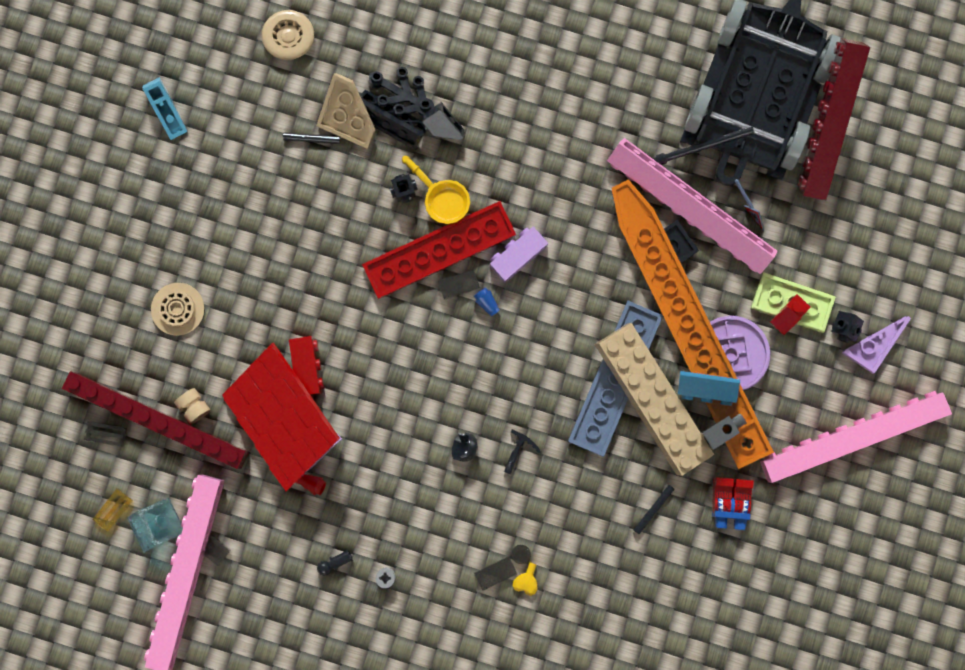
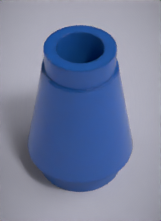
[474,287,500,316]

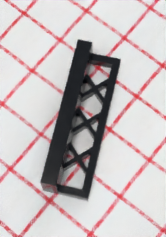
[360,90,427,150]

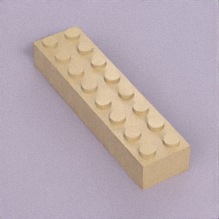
[594,323,714,476]

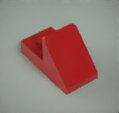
[770,294,811,335]

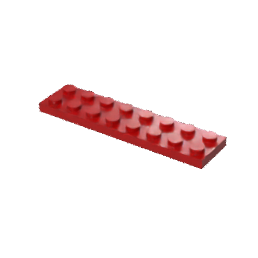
[362,201,516,299]

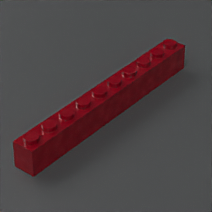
[61,371,249,469]

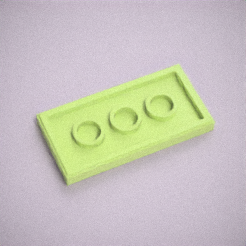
[750,272,836,333]

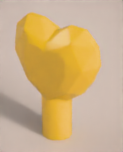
[512,562,537,596]

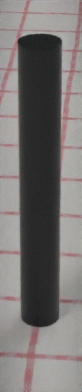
[283,133,340,144]
[633,485,675,535]

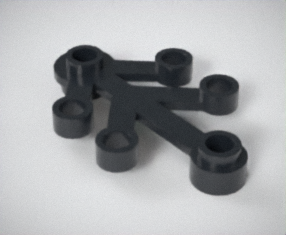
[368,67,434,117]

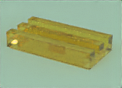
[93,488,133,531]

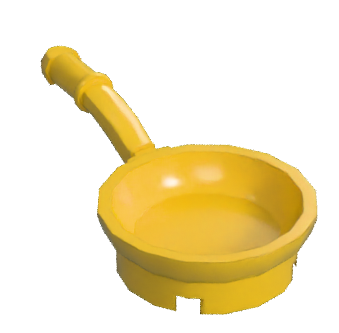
[402,155,470,224]

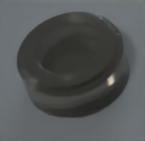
[511,544,531,564]

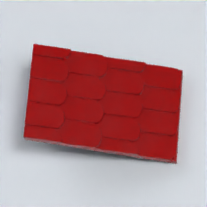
[222,342,342,491]

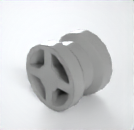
[375,567,396,588]

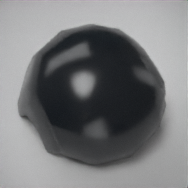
[451,432,478,462]

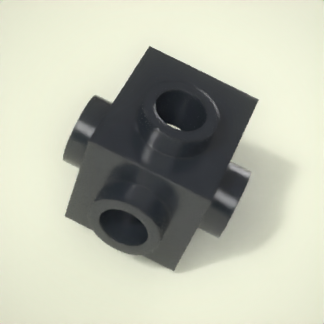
[389,174,418,203]
[831,311,864,343]

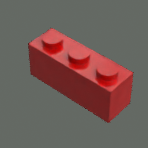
[289,336,324,396]

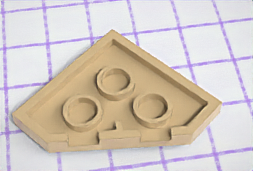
[316,73,376,149]

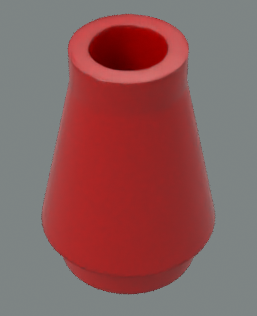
[296,474,326,495]

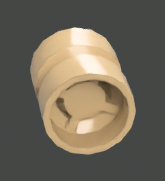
[174,388,211,425]

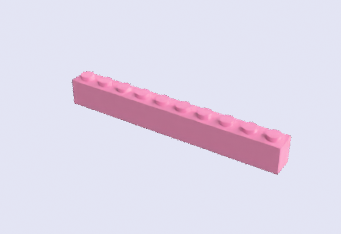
[607,138,778,274]
[760,391,952,483]
[144,475,225,670]

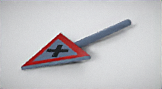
[735,179,764,230]

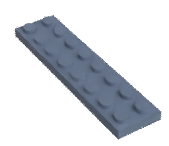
[568,301,663,457]

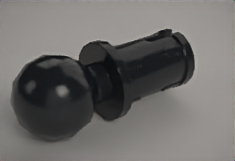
[317,549,353,576]

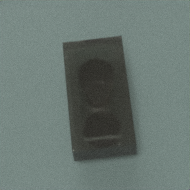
[201,534,231,566]

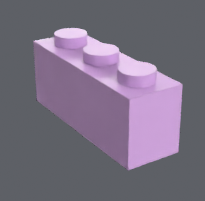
[490,227,548,283]

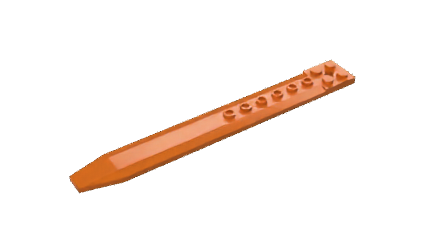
[611,179,774,469]

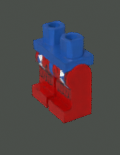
[712,477,754,530]

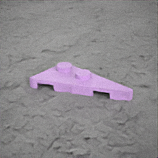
[842,316,911,374]

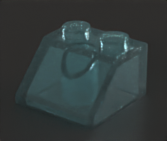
[127,498,183,553]

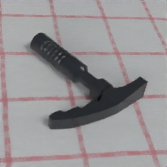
[504,429,541,475]

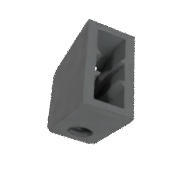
[701,413,747,450]

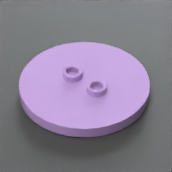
[710,316,770,391]

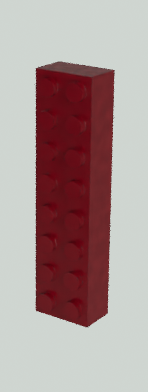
[797,38,871,201]

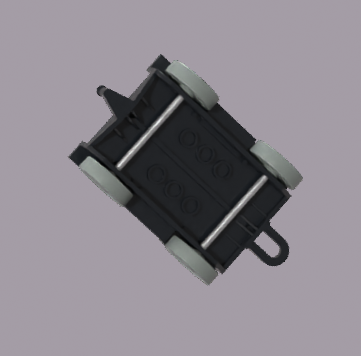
[680,0,841,186]

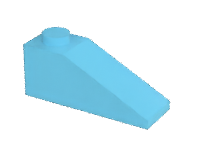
[143,77,188,140]

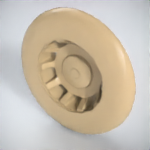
[262,10,314,60]
[151,283,204,336]

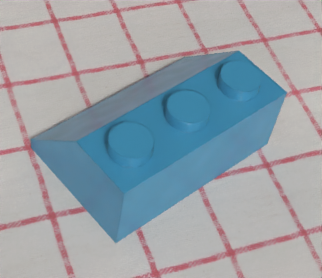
[678,371,740,406]

